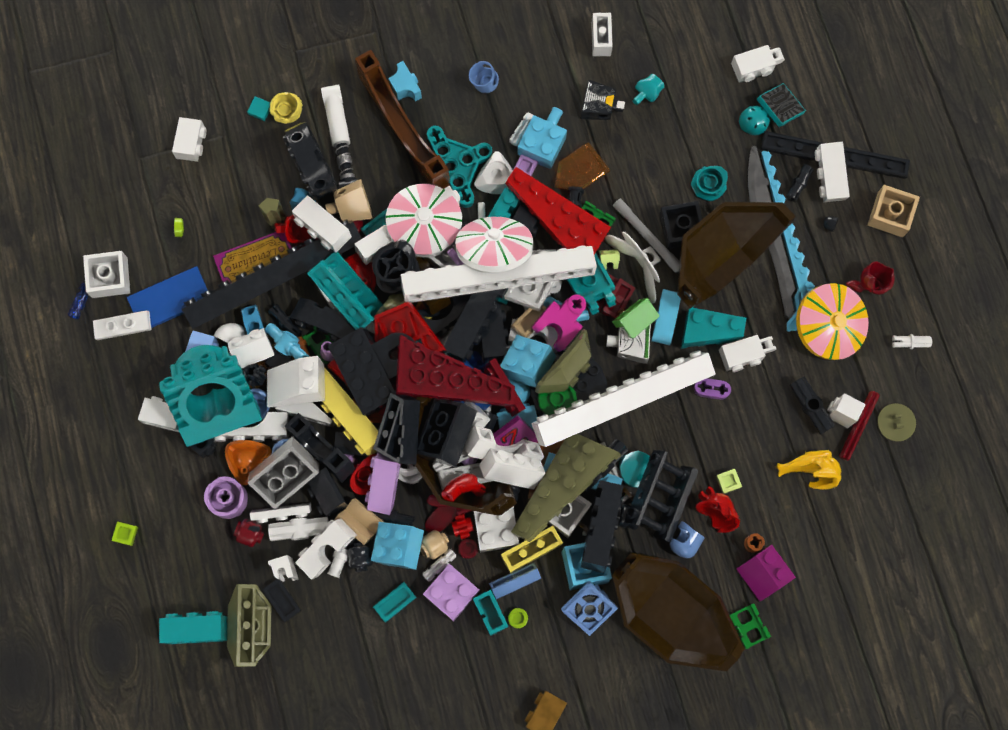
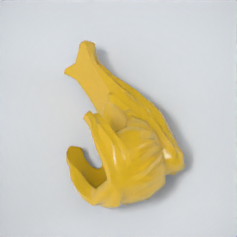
[776,450,841,490]

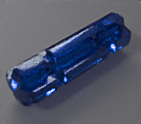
[68,283,88,319]

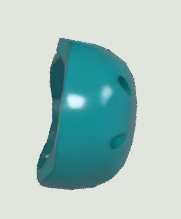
[739,106,770,135]

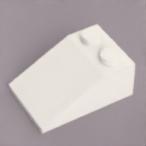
[267,356,325,408]

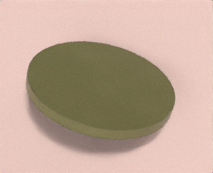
[877,403,916,442]

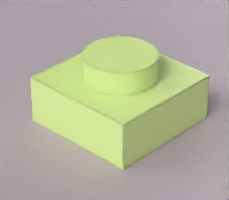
[716,469,742,494]

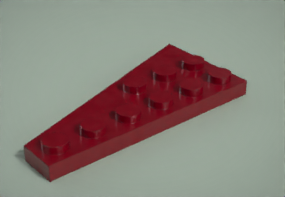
[396,335,515,407]

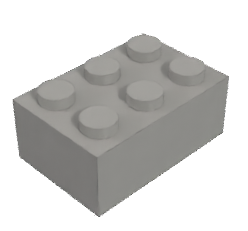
[247,437,320,509]

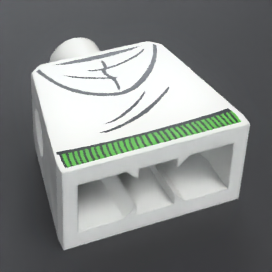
[606,324,651,364]

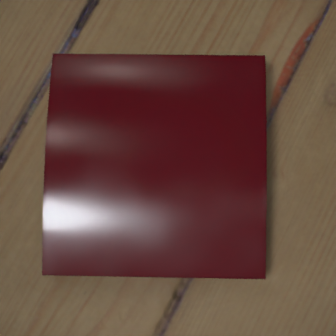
[586,273,635,319]

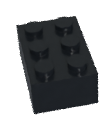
[417,398,477,467]

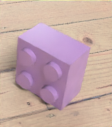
[423,564,480,622]

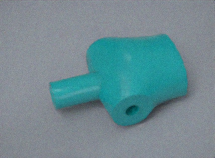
[632,74,664,105]

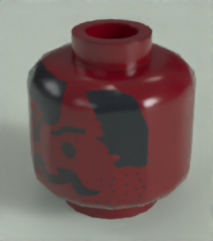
[233,519,264,547]

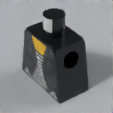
[581,80,625,120]

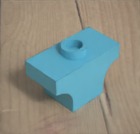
[388,61,422,101]

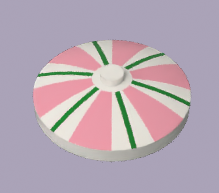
[386,184,462,257]
[456,217,533,272]

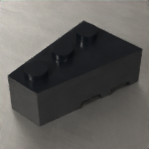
[373,393,420,465]

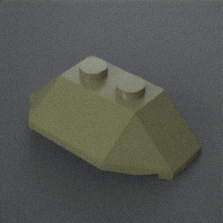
[535,329,591,394]
[227,584,271,667]

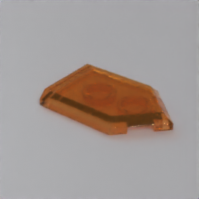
[555,142,610,189]

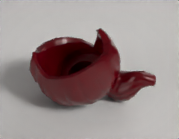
[846,261,895,295]

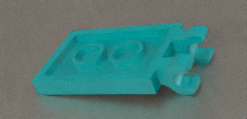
[567,253,616,315]

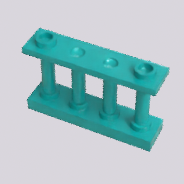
[307,252,383,330]

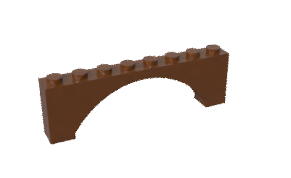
[355,49,450,189]

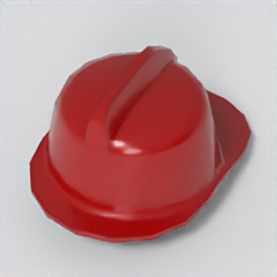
[350,454,377,495]

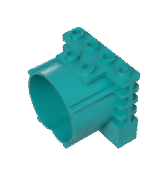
[159,345,262,447]

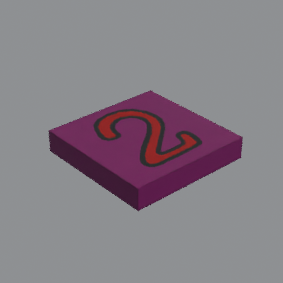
[493,415,538,446]

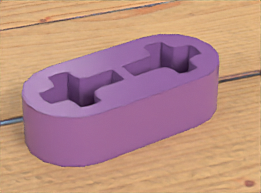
[694,378,731,400]

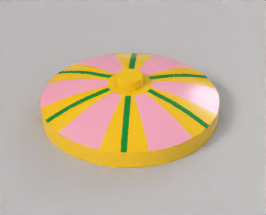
[796,283,868,360]

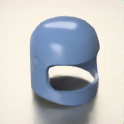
[469,61,499,93]
[670,521,705,558]

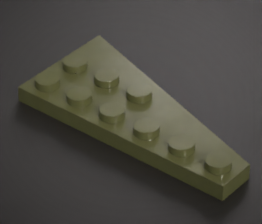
[511,434,621,542]

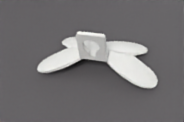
[605,232,661,303]

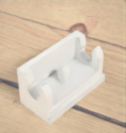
[268,555,298,582]

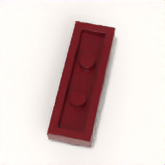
[482,358,526,417]

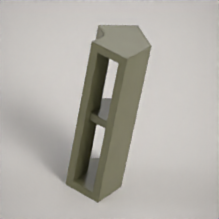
[258,198,286,229]

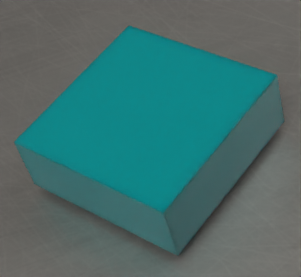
[247,96,270,121]

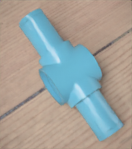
[265,323,310,359]

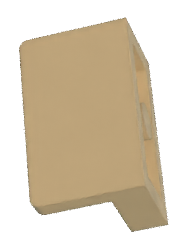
[334,498,383,545]

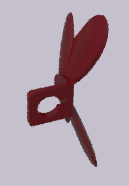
[425,494,472,533]

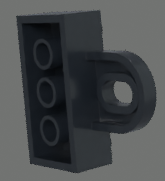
[328,327,416,416]

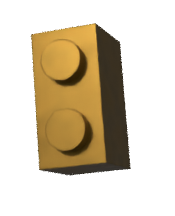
[525,691,567,730]

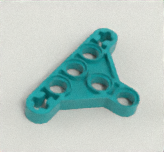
[427,126,492,208]

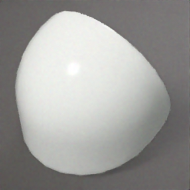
[213,323,247,343]

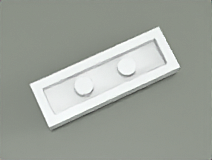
[250,503,312,523]

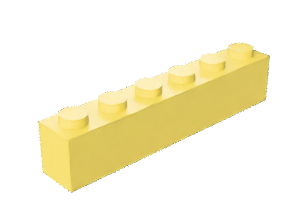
[320,367,378,456]

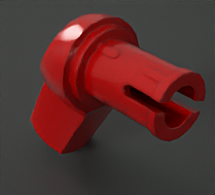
[441,473,486,502]

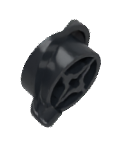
[372,240,420,295]

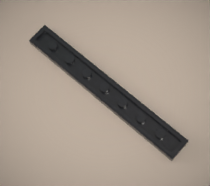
[760,131,910,179]

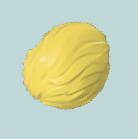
[270,92,303,124]

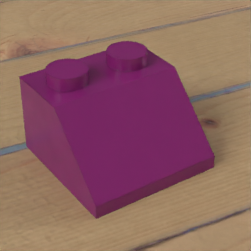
[736,545,796,602]

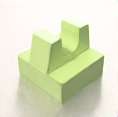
[599,249,620,270]

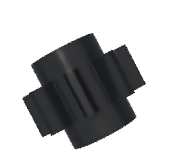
[243,363,267,388]

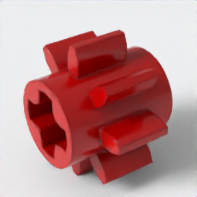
[451,514,474,539]

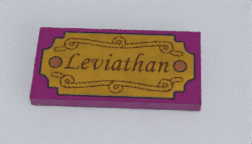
[213,232,291,282]

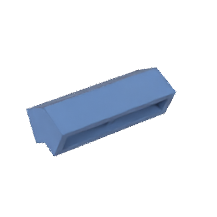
[489,563,541,600]

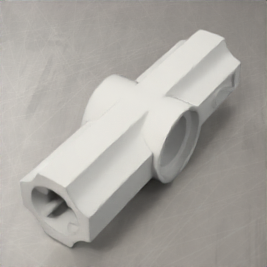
[268,517,329,541]

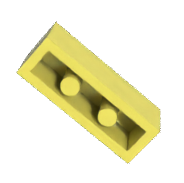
[501,526,563,573]

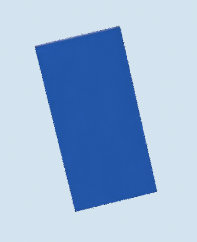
[127,266,207,328]

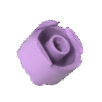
[204,477,248,519]

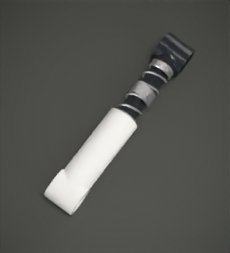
[321,84,358,188]

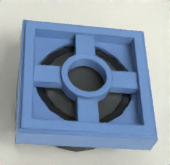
[561,581,618,636]

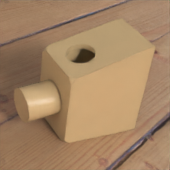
[325,179,372,221]

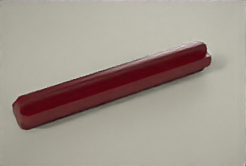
[839,391,880,461]

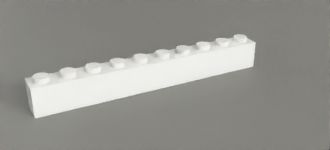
[401,245,597,303]
[531,350,715,447]

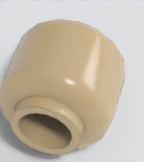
[420,530,449,560]

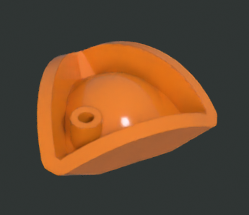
[225,440,271,485]

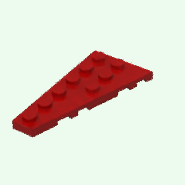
[505,167,611,255]

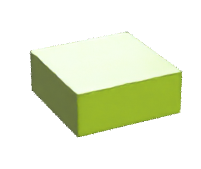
[112,522,138,546]

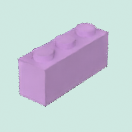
[365,452,401,515]

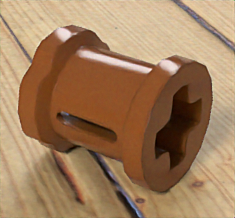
[744,533,765,553]

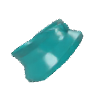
[691,166,728,201]
[619,451,650,488]

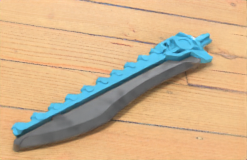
[748,146,815,332]

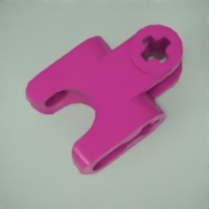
[531,294,586,352]

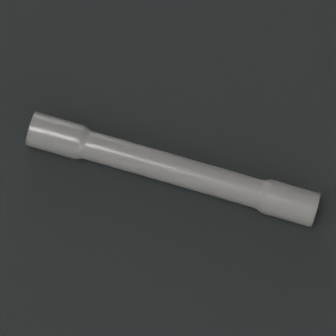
[613,198,680,273]

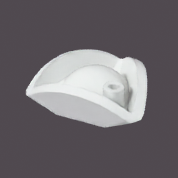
[474,152,513,194]

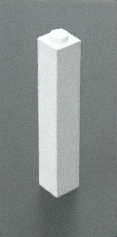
[355,186,461,265]

